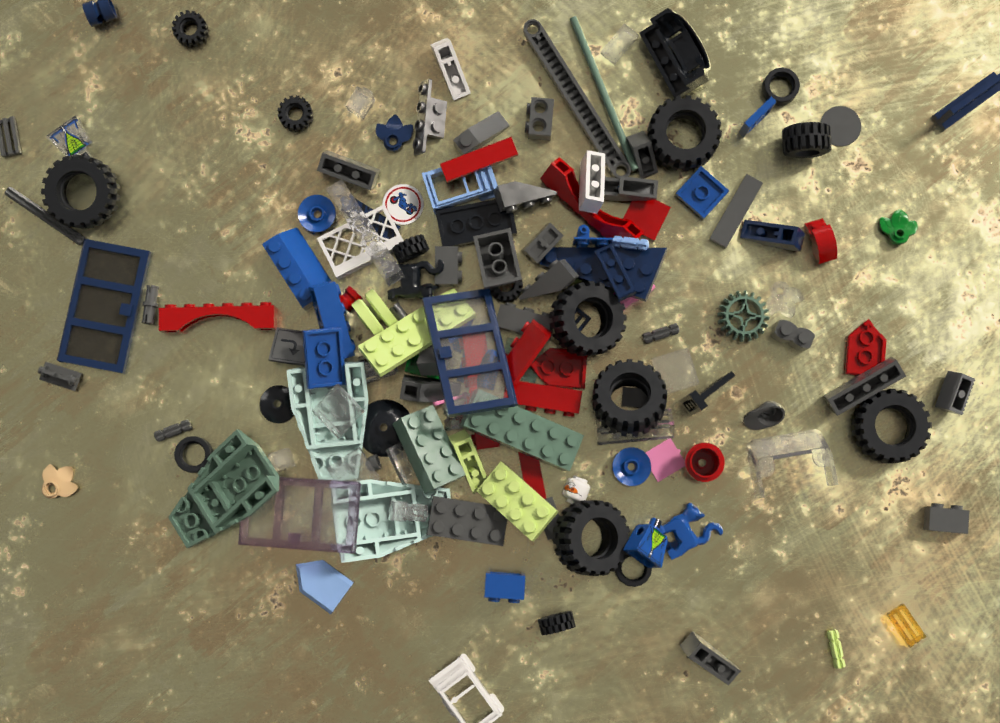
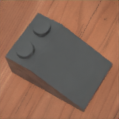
[473,228,522,289]

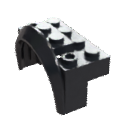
[639,8,711,97]

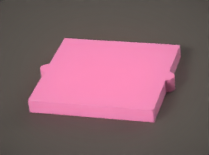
[645,438,685,482]

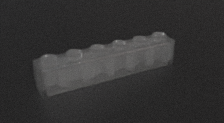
[326,179,405,287]

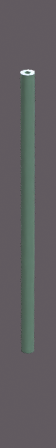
[570,16,638,171]

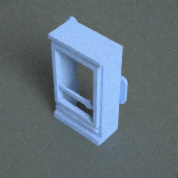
[422,166,498,215]

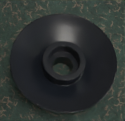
[260,385,294,424]

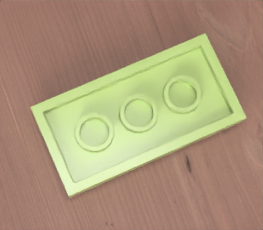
[476,461,559,542]

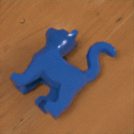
[659,503,723,560]

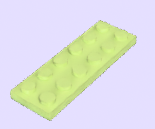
[358,288,476,377]

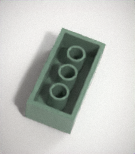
[393,405,466,494]

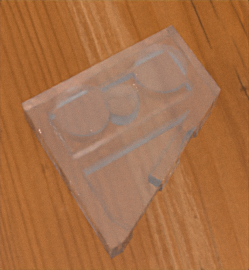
[327,447,380,484]

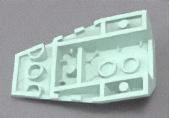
[286,361,369,482]
[331,479,451,563]

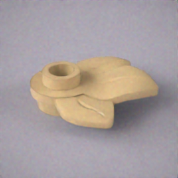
[42,464,78,499]

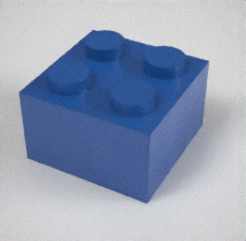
[484,571,525,603]

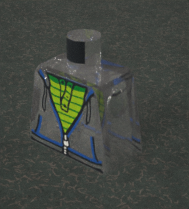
[46,115,92,157]

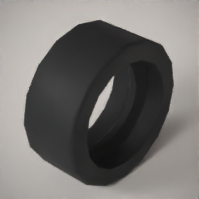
[762,67,800,106]
[174,436,213,473]
[615,554,652,587]

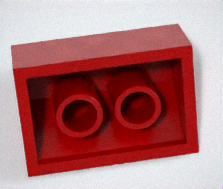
[499,319,552,385]

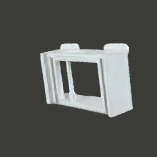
[428,654,504,723]

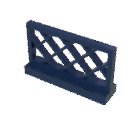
[932,72,1000,131]

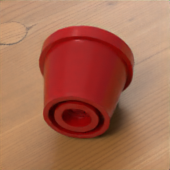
[685,443,725,482]

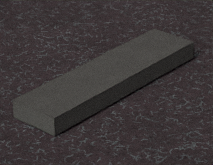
[709,174,763,249]

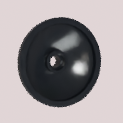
[363,399,410,457]

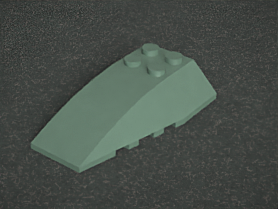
[168,429,279,548]

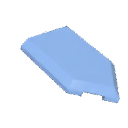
[296,560,354,614]

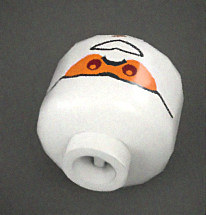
[562,475,590,504]

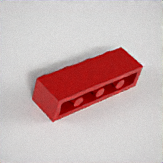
[503,381,582,418]

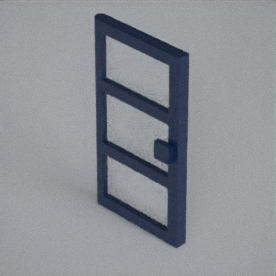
[422,288,518,418]

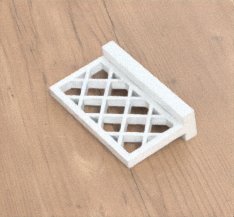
[317,204,403,280]

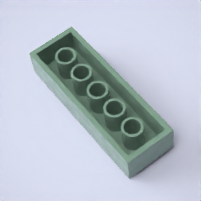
[459,389,584,471]

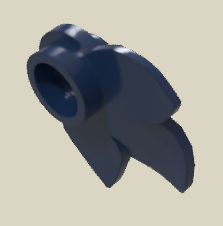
[376,114,414,151]

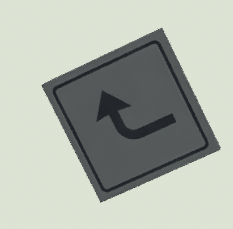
[268,327,305,366]

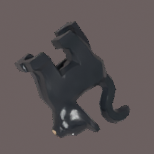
[386,259,444,302]

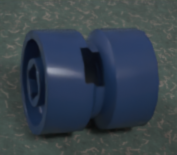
[82,0,117,27]

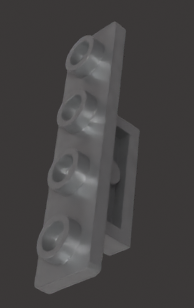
[413,78,447,156]

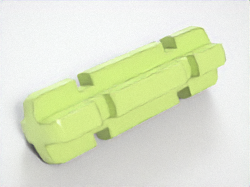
[827,630,846,669]

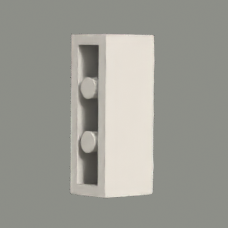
[579,150,605,214]

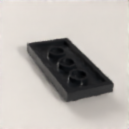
[435,199,517,246]

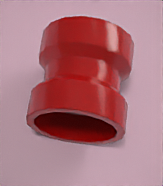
[339,286,363,312]

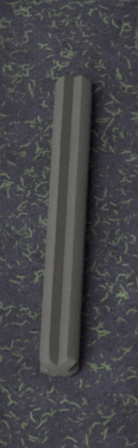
[5,187,86,245]

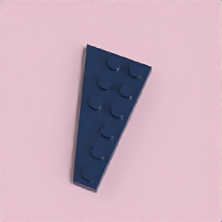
[540,247,668,302]

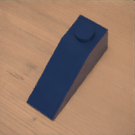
[740,220,805,252]

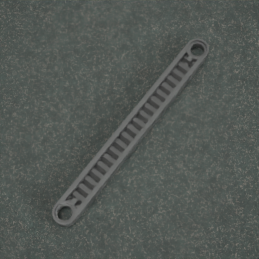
[523,19,631,179]

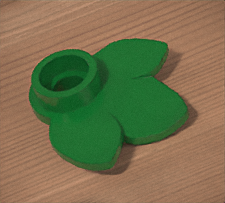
[879,209,918,245]

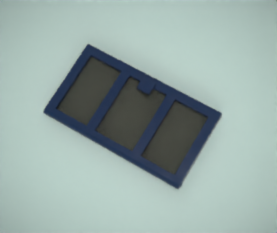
[57,239,151,374]

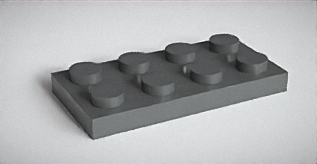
[426,496,507,546]

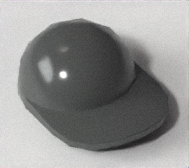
[743,401,785,430]

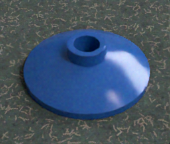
[298,195,336,232]
[612,447,651,486]

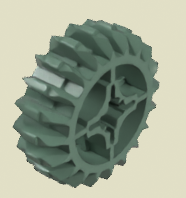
[717,290,770,342]

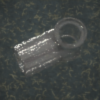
[388,500,429,522]

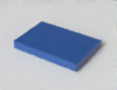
[302,327,346,389]

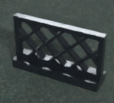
[680,371,735,416]

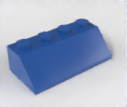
[262,227,331,311]

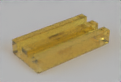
[886,603,926,648]

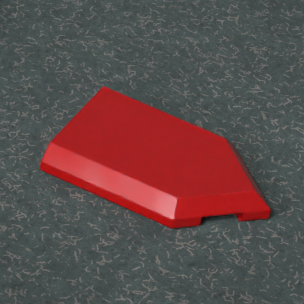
[845,319,887,376]
[530,348,587,389]

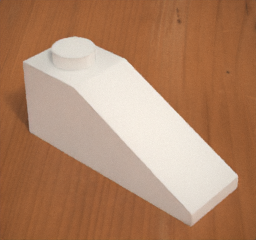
[430,38,471,100]

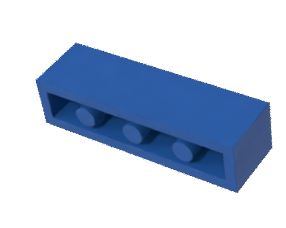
[308,281,356,359]

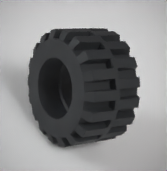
[782,122,832,158]

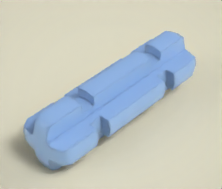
[612,236,649,251]

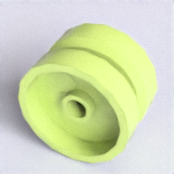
[351,288,398,335]

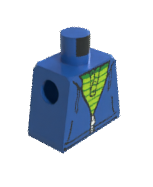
[623,518,668,568]

